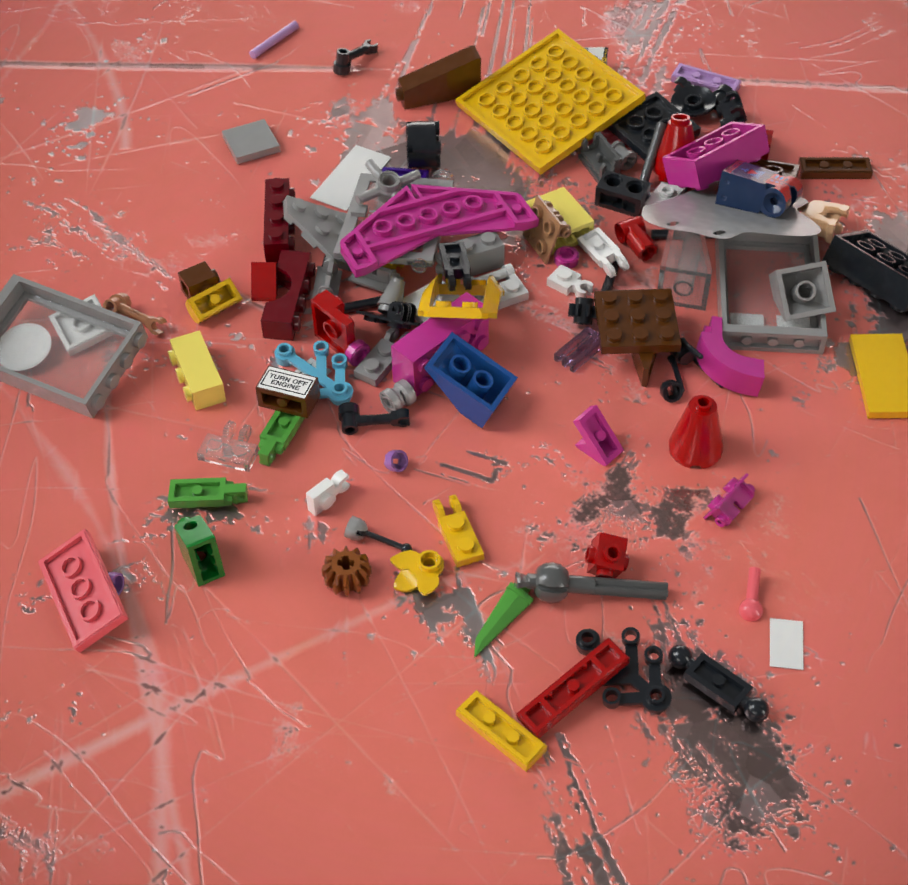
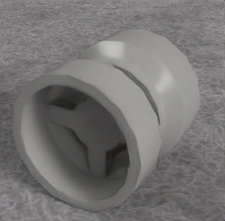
[379,379,417,413]

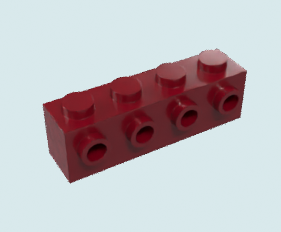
[263,178,295,262]

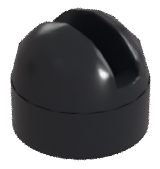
[660,380,683,403]

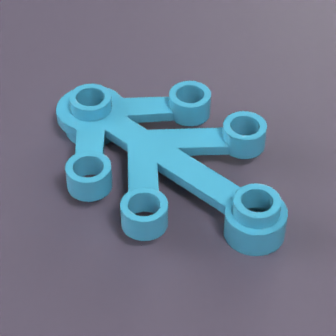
[274,340,353,406]

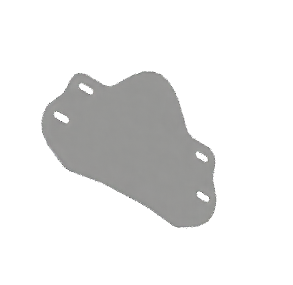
[642,181,821,239]

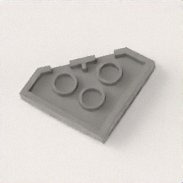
[283,195,352,272]

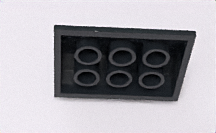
[822,230,908,312]

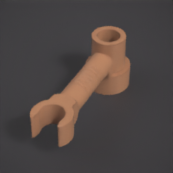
[103,293,167,335]

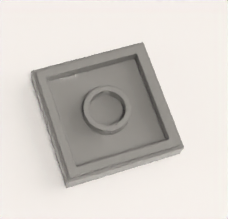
[222,119,281,164]

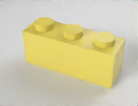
[168,330,226,411]

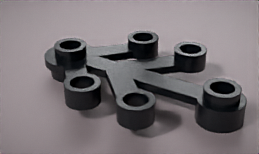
[576,627,672,713]

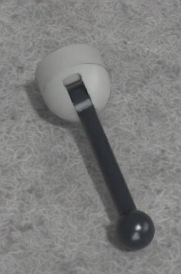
[344,516,412,552]

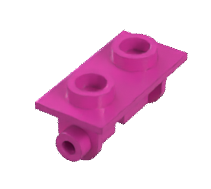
[703,473,755,527]

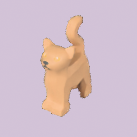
[797,200,850,243]

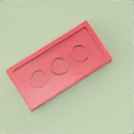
[38,529,129,653]

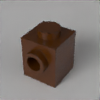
[178,261,220,299]

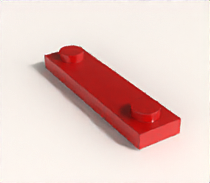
[516,637,630,739]

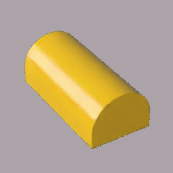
[186,278,243,324]

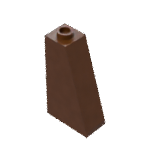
[395,45,481,110]

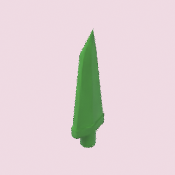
[474,582,534,658]

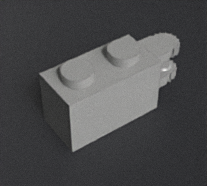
[435,232,505,280]

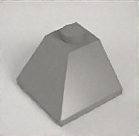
[768,261,836,321]

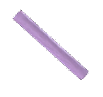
[249,21,299,59]

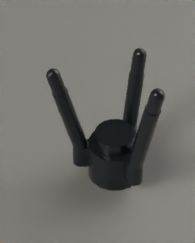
[667,337,723,392]

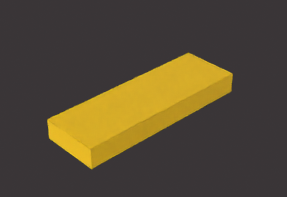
[456,690,547,772]

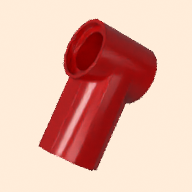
[614,216,658,261]

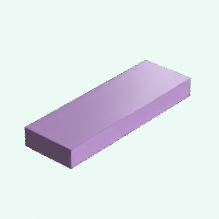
[671,63,741,99]

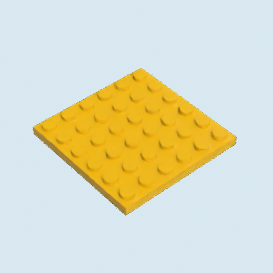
[455,29,646,175]

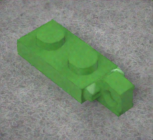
[258,411,305,466]
[168,477,249,508]

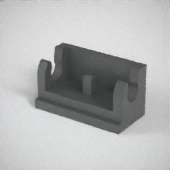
[578,132,622,183]

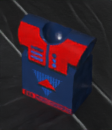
[715,160,803,218]

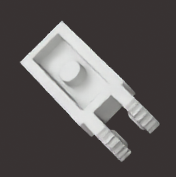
[577,227,630,278]

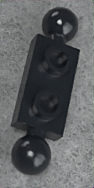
[668,644,769,722]

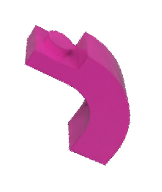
[696,316,765,397]

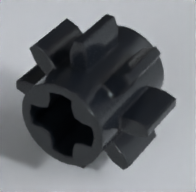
[568,297,597,325]

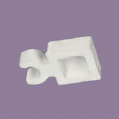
[547,265,594,298]
[306,469,350,516]

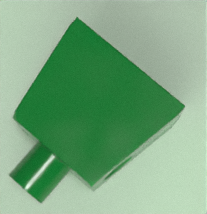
[174,515,226,587]

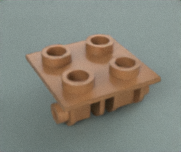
[523,195,571,264]

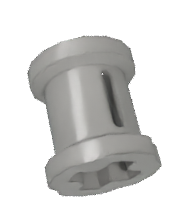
[611,140,637,170]

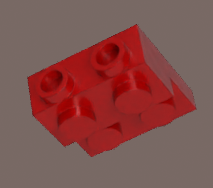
[311,290,355,354]

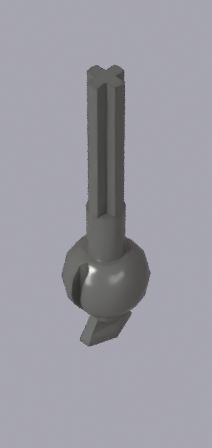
[514,562,668,603]

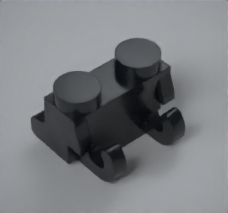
[715,90,747,127]

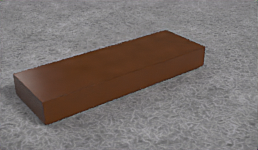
[798,157,873,179]

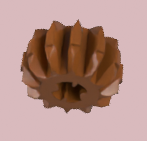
[322,546,372,597]

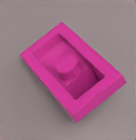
[573,405,624,466]

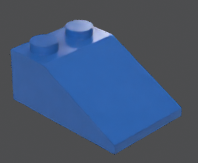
[424,332,518,428]

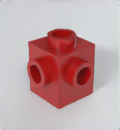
[585,532,629,579]

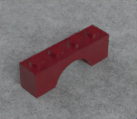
[261,250,316,341]

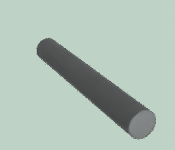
[640,122,666,182]

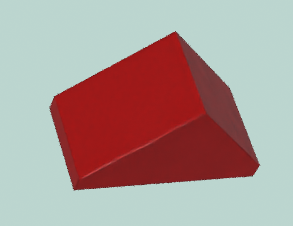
[251,262,279,301]

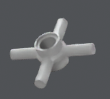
[355,159,421,205]

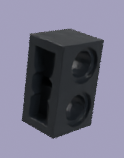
[594,170,651,217]

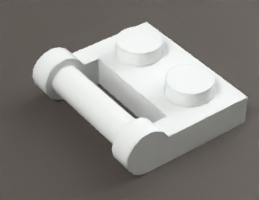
[471,263,529,310]

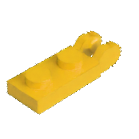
[432,494,484,568]

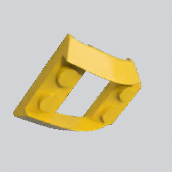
[418,274,505,319]

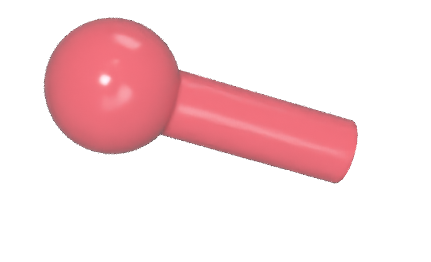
[739,567,763,622]

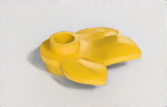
[390,550,444,596]

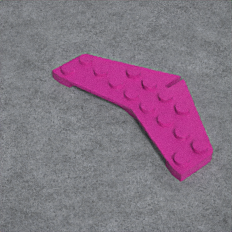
[340,184,539,278]

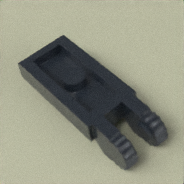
[439,241,472,291]

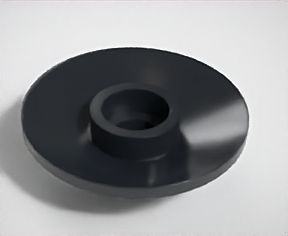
[671,85,716,117]

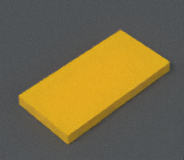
[849,333,908,419]

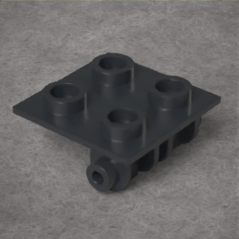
[356,301,421,329]

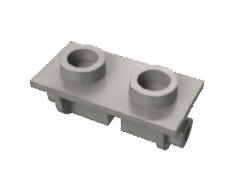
[312,258,342,298]
[348,267,404,292]

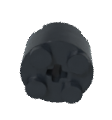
[406,121,441,169]

